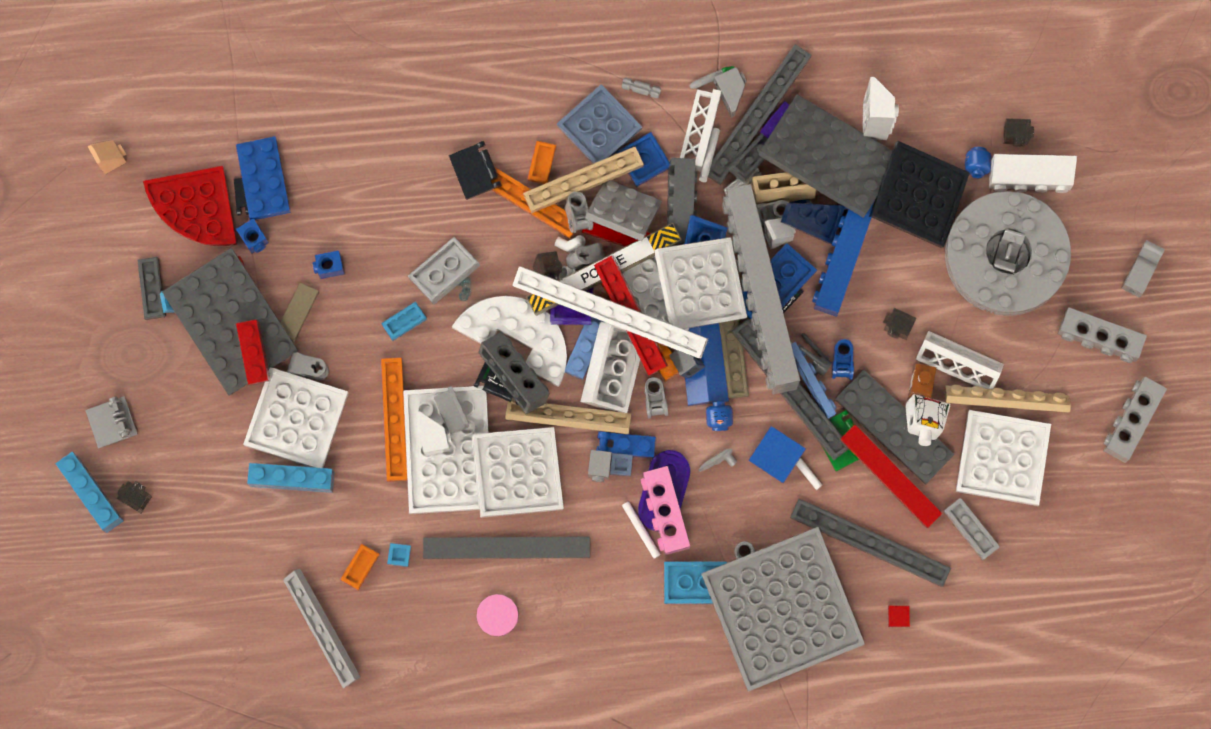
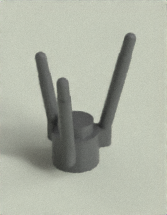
[800,333,832,376]

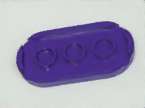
[638,450,690,532]

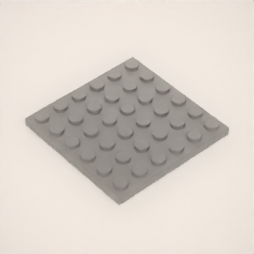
[701,527,865,691]

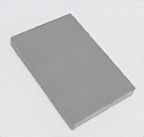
[408,237,480,305]

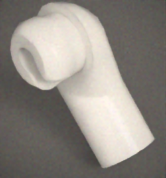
[554,235,586,253]

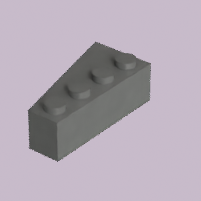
[667,158,697,246]

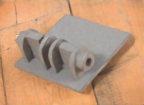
[85,396,138,449]

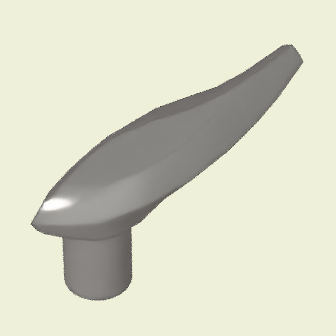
[698,449,737,472]

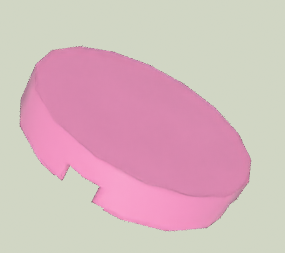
[476,594,518,636]

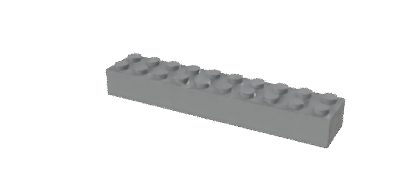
[722,184,800,395]

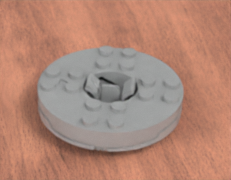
[945,191,1071,316]

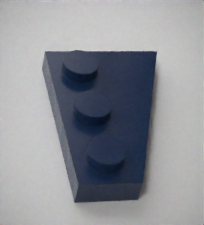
[781,203,845,244]

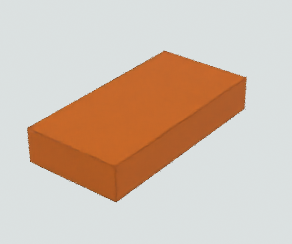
[528,141,556,184]
[340,544,380,590]

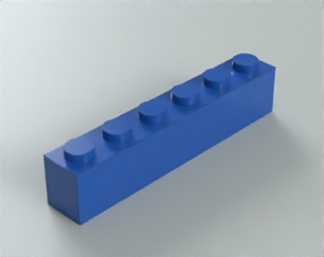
[812,200,875,317]

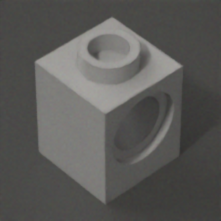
[588,450,612,482]

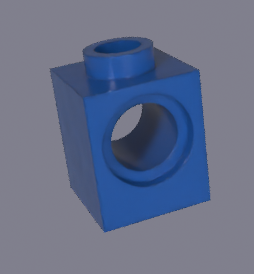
[236,218,269,254]
[312,250,345,279]

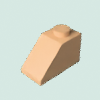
[88,140,126,174]

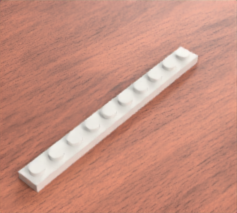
[512,266,708,358]

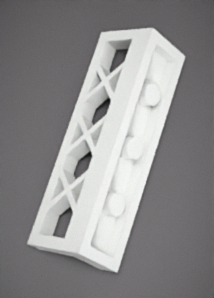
[680,89,721,172]
[916,331,1004,389]

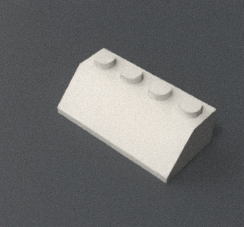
[863,77,899,140]
[989,154,1077,193]
[580,322,640,413]

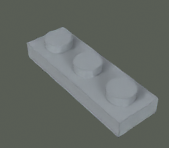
[943,498,1000,560]

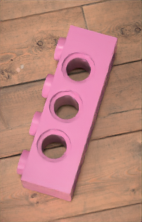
[640,466,690,555]

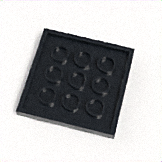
[869,141,970,248]

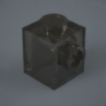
[1003,118,1034,147]
[533,251,562,280]
[883,308,917,340]
[117,481,152,514]

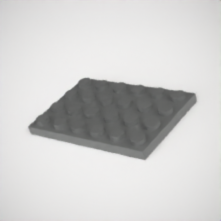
[758,94,892,218]
[162,248,299,396]

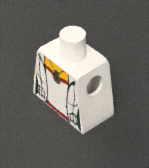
[906,394,950,446]

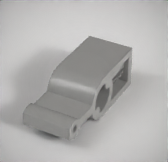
[1121,240,1165,298]

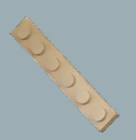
[523,147,644,213]
[944,385,1071,412]
[506,399,631,434]

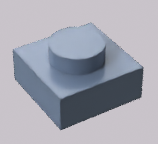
[610,453,633,477]

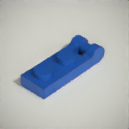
[597,432,656,458]

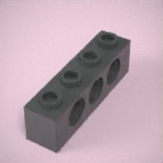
[478,332,550,414]

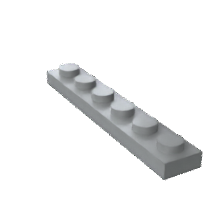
[283,569,361,688]

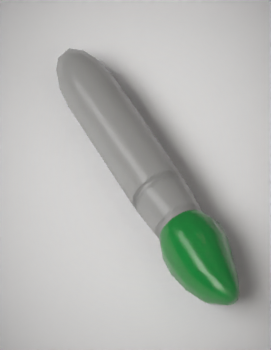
[690,66,735,89]

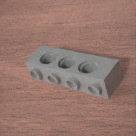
[1058,307,1147,363]
[1103,377,1167,463]

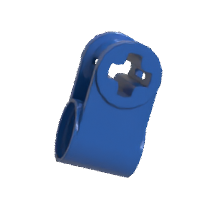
[832,339,854,380]

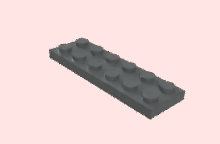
[835,370,954,485]

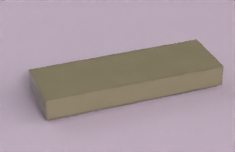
[280,283,319,343]

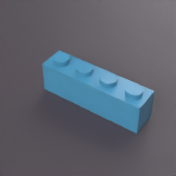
[55,452,124,533]
[247,463,335,493]

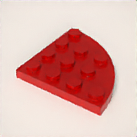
[143,166,237,246]

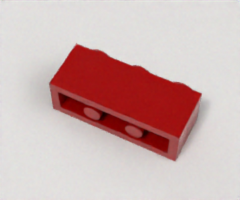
[236,320,271,385]

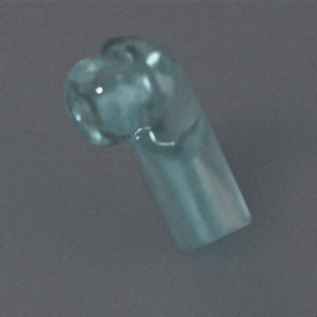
[458,277,472,301]

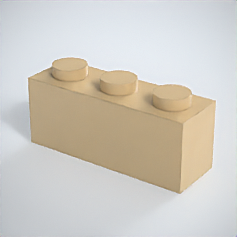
[752,172,816,205]

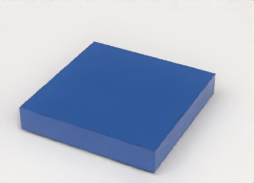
[616,132,670,187]
[749,426,806,483]

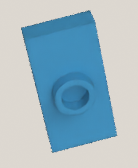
[381,302,427,341]

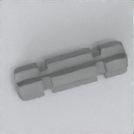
[622,77,661,98]

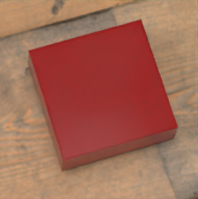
[888,606,910,627]

